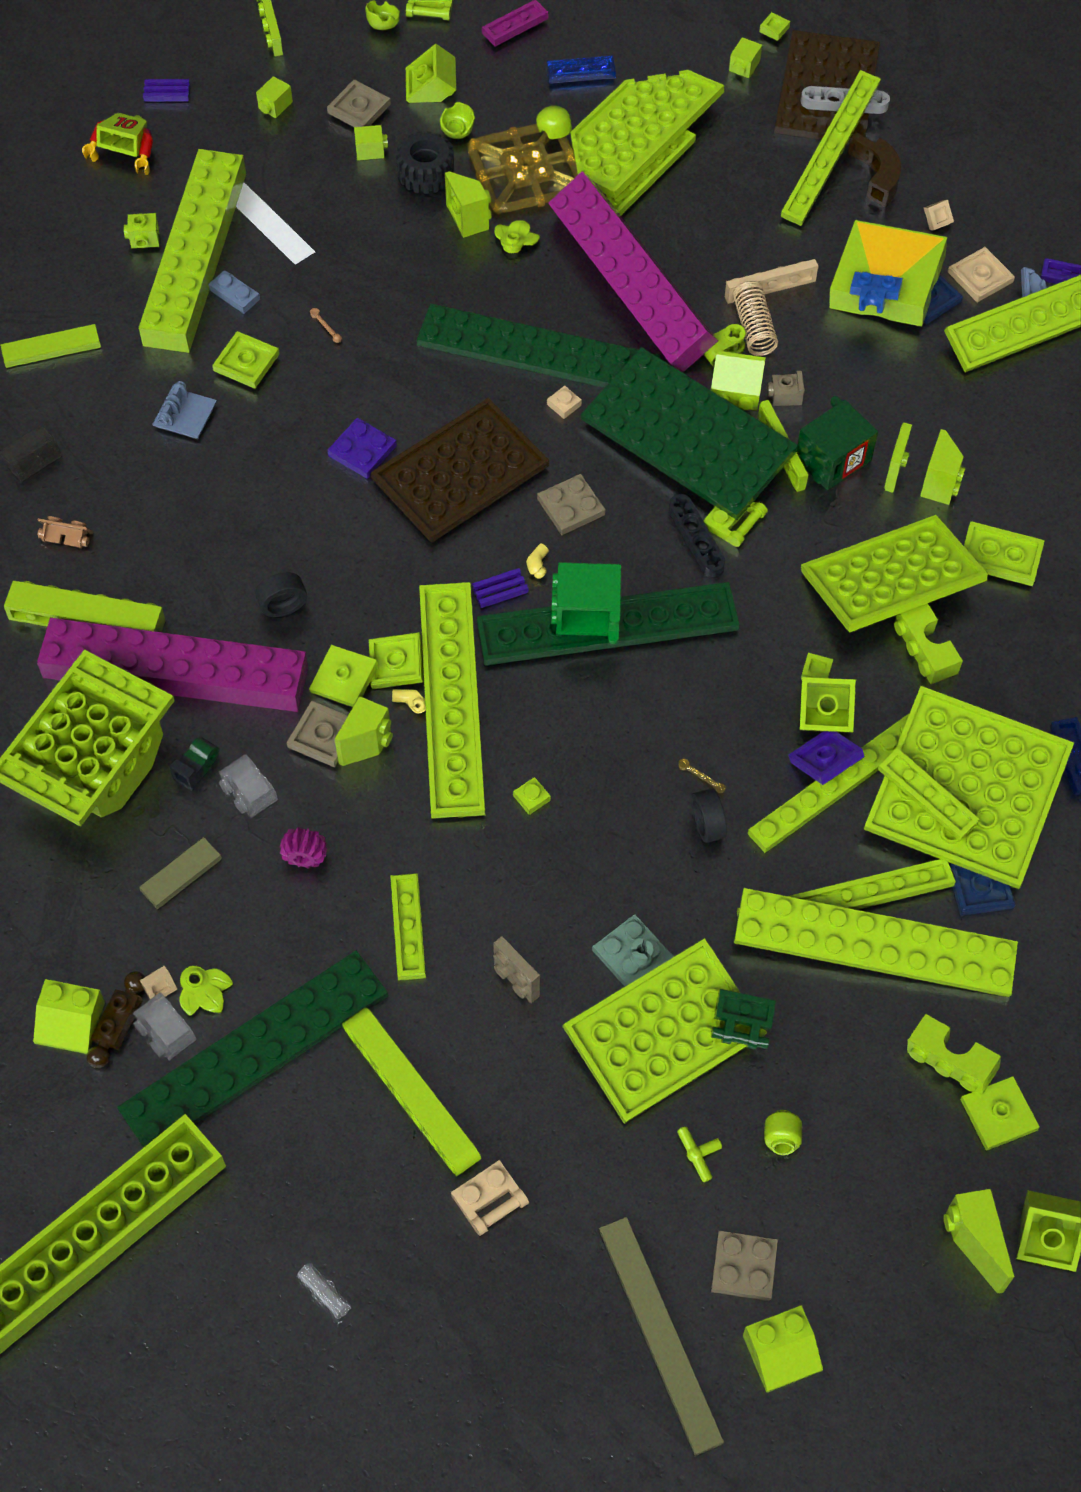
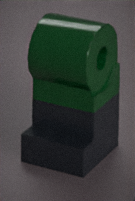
[169,737,220,790]

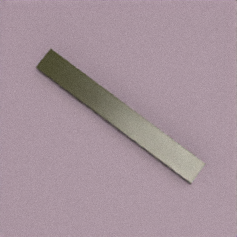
[599,1217,724,1456]

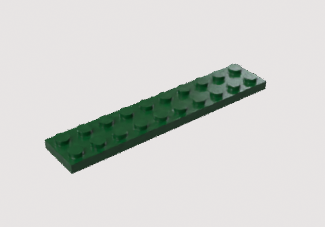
[417,303,660,388]
[477,582,740,666]
[117,950,388,1148]

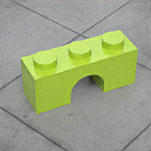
[894,603,963,684]
[907,1014,1001,1095]

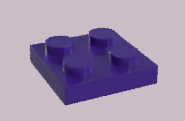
[327,418,397,479]
[789,731,864,785]

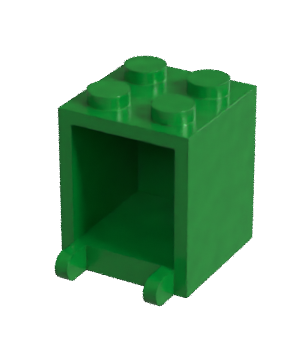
[551,563,621,645]

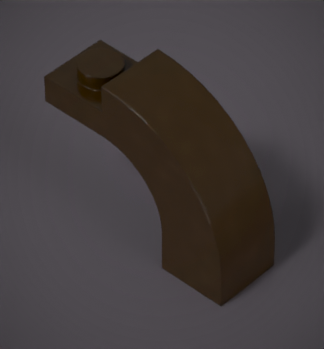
[848,133,901,207]

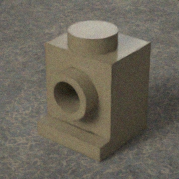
[767,371,804,406]

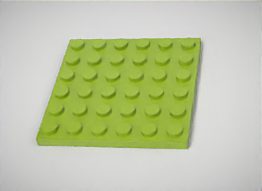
[864,686,1074,889]

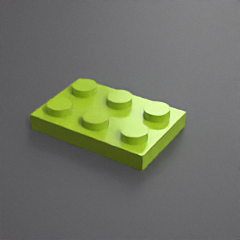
[964,521,1045,586]

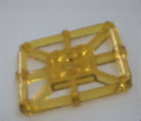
[467,124,578,214]

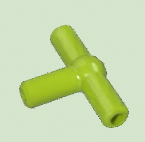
[677,1126,722,1183]

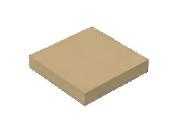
[948,247,1015,303]

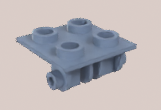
[152,381,217,439]

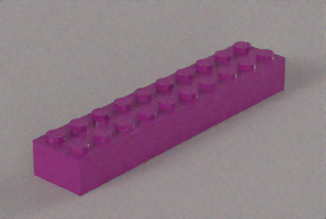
[548,171,718,373]
[37,618,308,712]

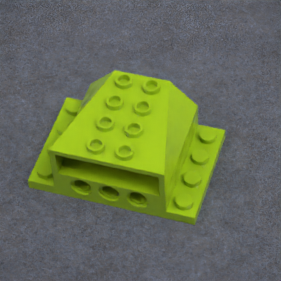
[0,650,175,827]

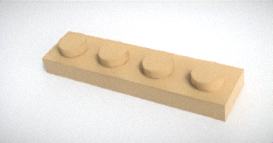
[725,259,818,304]

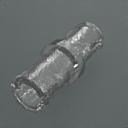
[297,1263,351,1319]

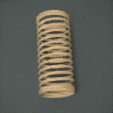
[733,281,778,356]

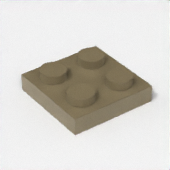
[327,79,391,127]
[537,474,605,535]
[287,701,348,767]
[493,936,540,1004]
[711,1231,778,1301]

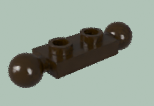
[87,971,145,1069]

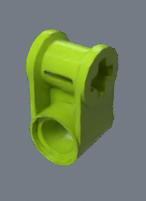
[703,324,745,367]

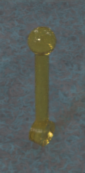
[679,759,726,793]

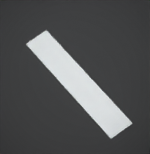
[236,183,315,265]

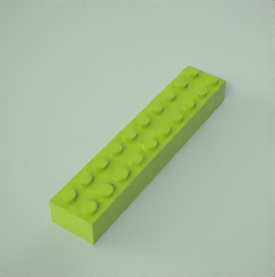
[139,149,246,353]
[0,1114,226,1354]

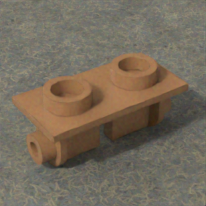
[38,516,94,548]

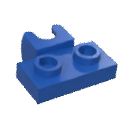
[850,272,903,313]

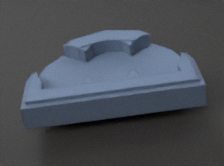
[1021,267,1047,297]

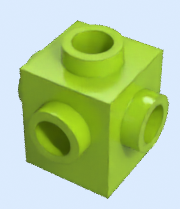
[124,213,159,248]

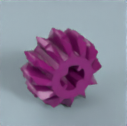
[280,827,327,869]

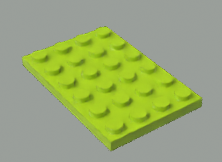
[801,515,988,633]
[562,938,767,1124]

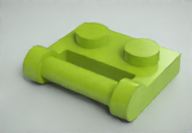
[406,0,454,21]
[703,502,768,547]

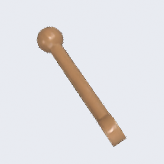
[310,308,342,343]

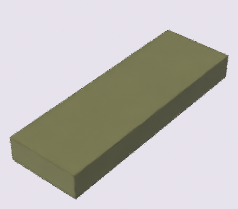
[139,837,222,910]

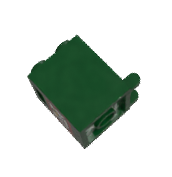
[797,396,878,491]

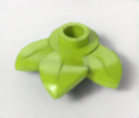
[494,220,540,253]
[179,966,233,1016]

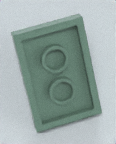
[592,914,674,986]

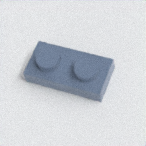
[208,270,260,314]

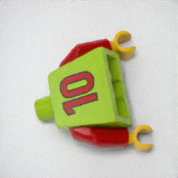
[82,113,153,175]

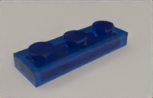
[547,56,616,84]
[1050,717,1081,795]

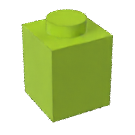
[729,37,762,78]
[256,76,293,118]
[354,125,388,160]

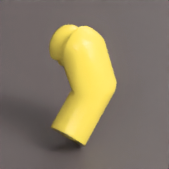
[526,543,549,579]
[392,689,426,713]

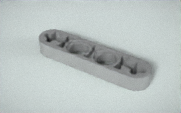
[801,86,890,114]

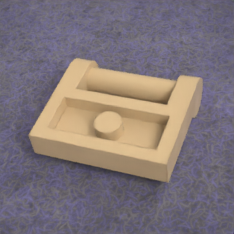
[451,1160,529,1236]

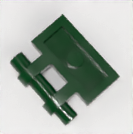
[711,989,776,1050]

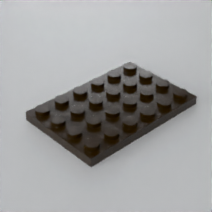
[774,30,880,144]
[371,398,549,543]

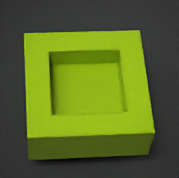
[759,12,790,41]
[801,653,833,680]
[513,777,551,815]

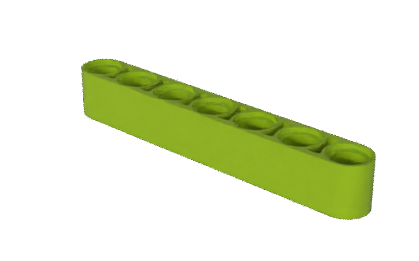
[342,1007,481,1176]

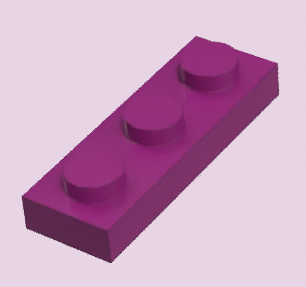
[482,0,548,46]

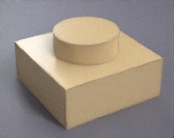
[924,200,954,230]
[547,386,582,419]
[140,966,177,1004]

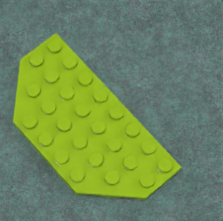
[570,70,724,199]

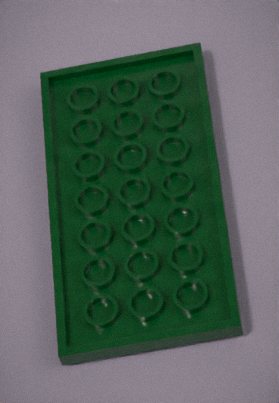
[581,347,798,520]

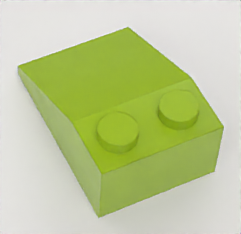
[944,1189,1015,1294]

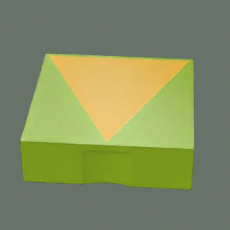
[829,220,947,326]

